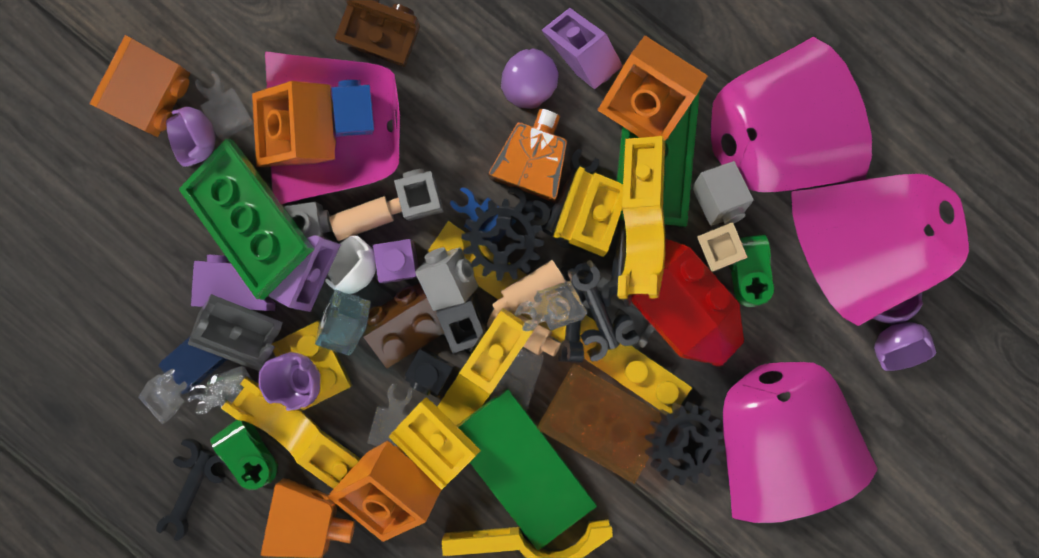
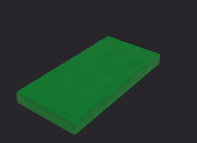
[617,90,700,227]
[179,138,314,300]
[457,387,597,551]

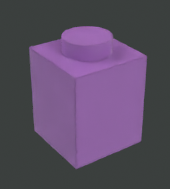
[373,239,419,283]

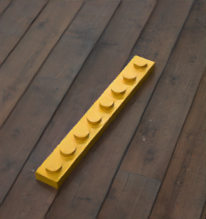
[428,221,692,413]

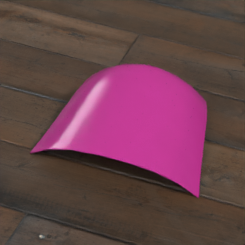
[711,37,872,192]
[265,51,400,204]
[791,174,969,326]
[723,362,878,523]

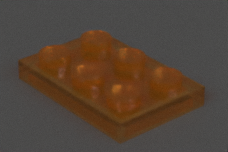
[537,363,662,484]

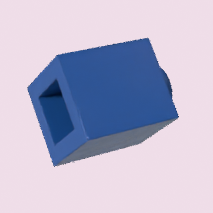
[331,80,374,137]

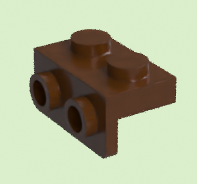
[335,0,420,67]
[359,283,444,369]

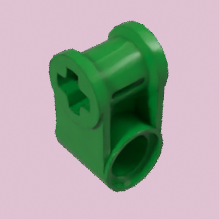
[729,235,774,307]
[210,420,278,490]

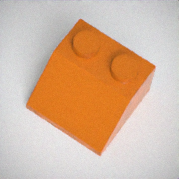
[89,35,191,138]
[598,36,708,141]
[252,81,336,167]
[328,441,441,542]

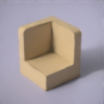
[697,222,748,272]

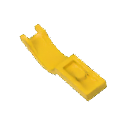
[617,136,665,299]
[437,308,534,426]
[221,377,360,489]
[442,520,613,558]

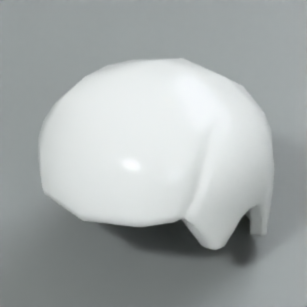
[325,236,376,295]

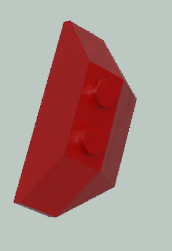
[632,239,744,366]

